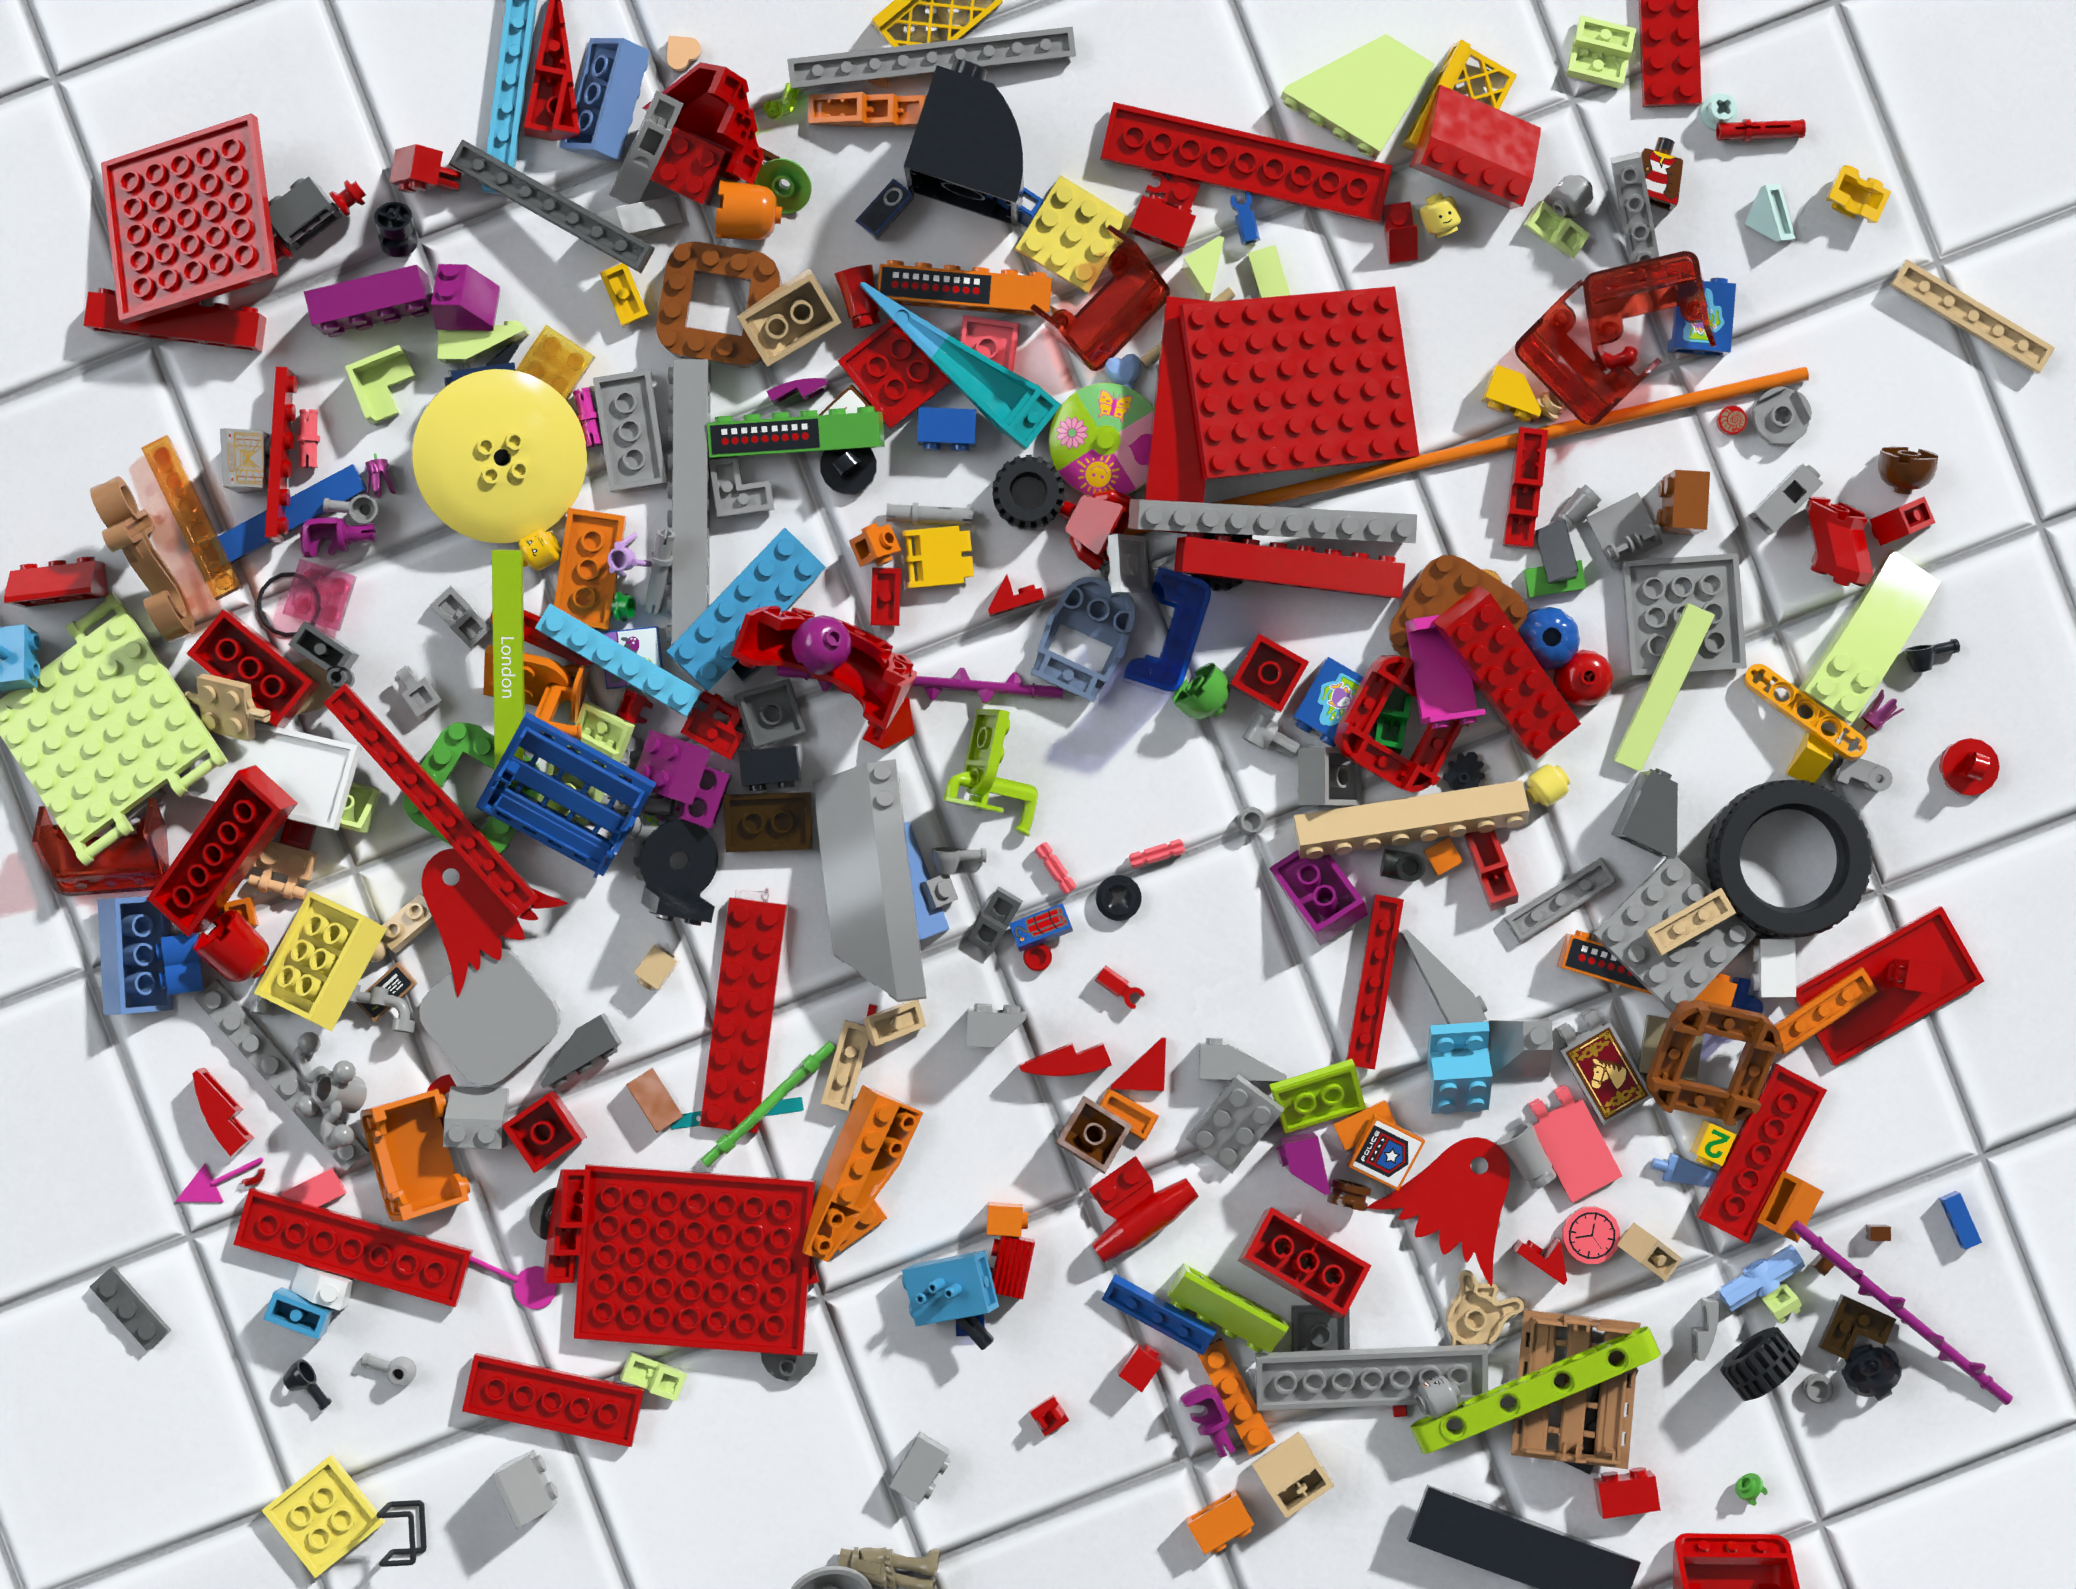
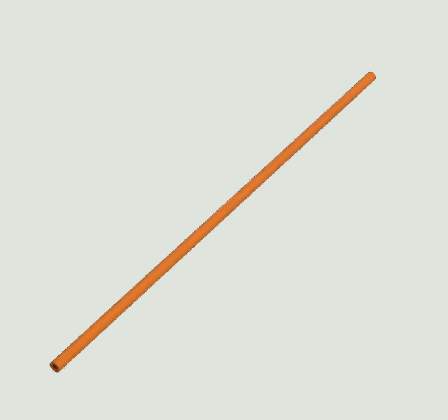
[1123,367,1809,536]

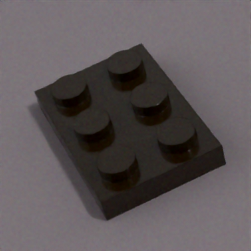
[724,792,813,852]

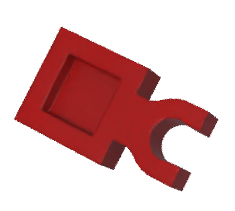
[1145,171,1200,209]

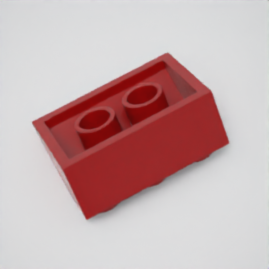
[4,557,108,608]

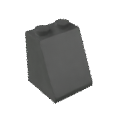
[1611,768,1678,859]

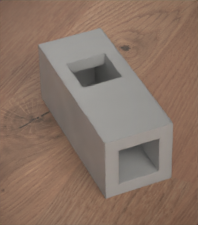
[1748,463,1823,535]

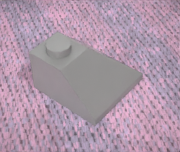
[1489,1019,1553,1078]

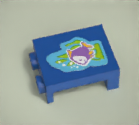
[1668,275,1736,357]
[1292,657,1363,747]

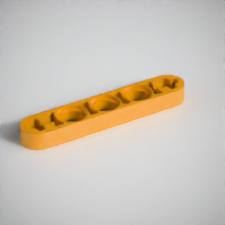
[1744,664,1867,761]

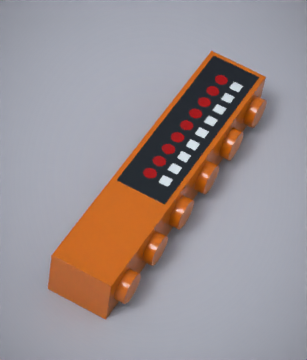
[878,260,1052,317]
[1557,930,1738,1007]

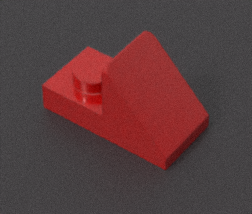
[1382,201,1418,264]
[988,574,1045,617]
[1512,1237,1567,1285]

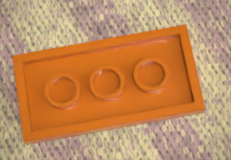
[554,508,627,630]

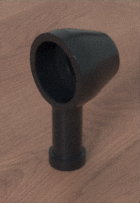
[1905,638,1960,672]
[283,1359,332,1411]

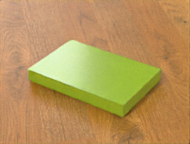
[1269,1059,1366,1134]

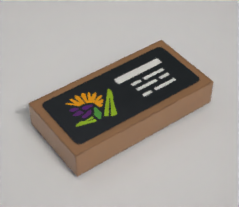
[357,962,418,1022]

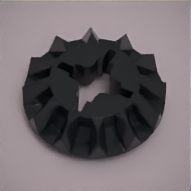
[1096,875,1142,921]

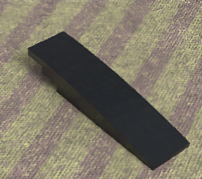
[1407,1484,1641,1589]

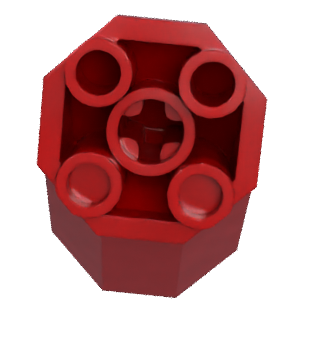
[1806,496,1873,587]

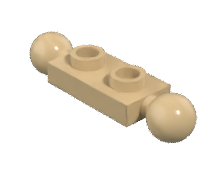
[370,893,434,962]

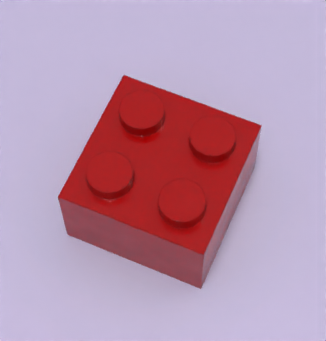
[650,126,732,206]
[1229,634,1309,714]
[502,1090,587,1173]

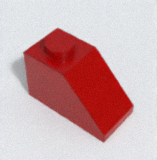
[1870,497,1936,546]

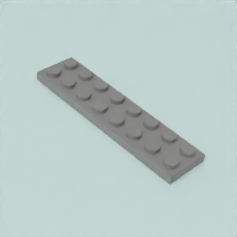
[1255,1344,1488,1411]

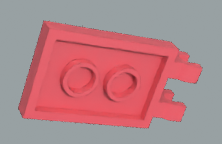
[1528,1085,1623,1203]

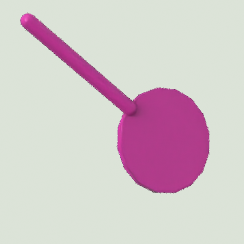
[470,1256,557,1309]

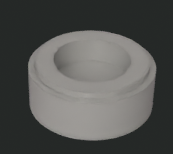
[1802,1373,1834,1404]

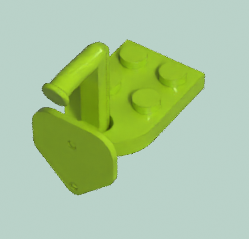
[943,709,1038,837]

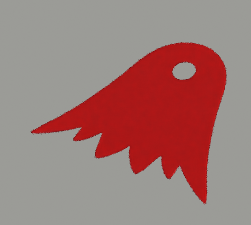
[421,848,568,997]
[1367,1137,1510,1286]

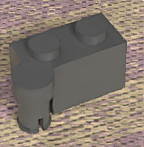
[288,621,360,689]

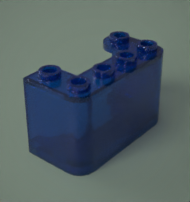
[1122,566,1211,695]

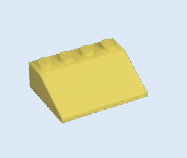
[254,891,387,1032]

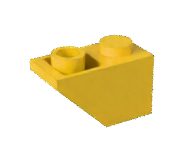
[1481,365,1541,422]

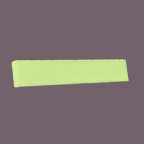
[1613,603,1715,772]

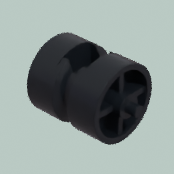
[374,202,418,257]

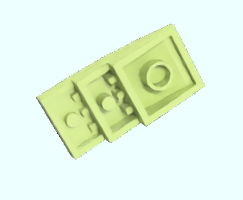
[537,701,635,827]

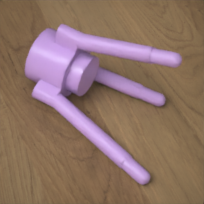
[607,532,671,578]

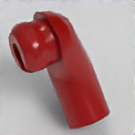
[1593,346,1638,372]

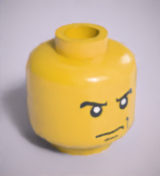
[519,529,562,571]

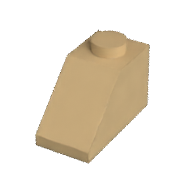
[1617,1222,1683,1282]

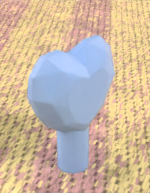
[1105,353,1141,390]

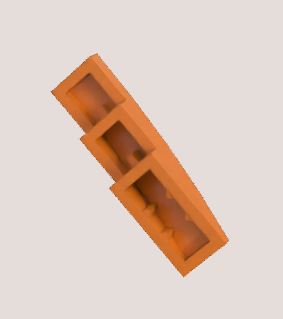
[808,92,926,127]

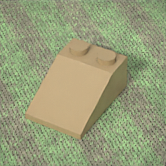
[737,268,841,367]

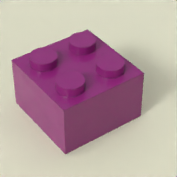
[632,729,711,805]

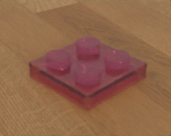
[282,559,357,631]

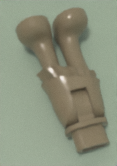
[838,1547,941,1589]

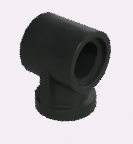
[1380,849,1426,881]

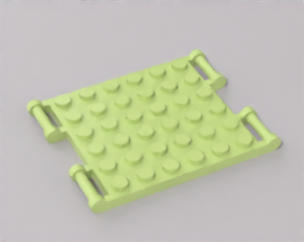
[0,592,228,866]

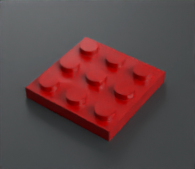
[838,319,952,430]

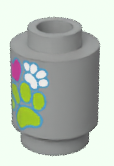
[628,812,667,842]

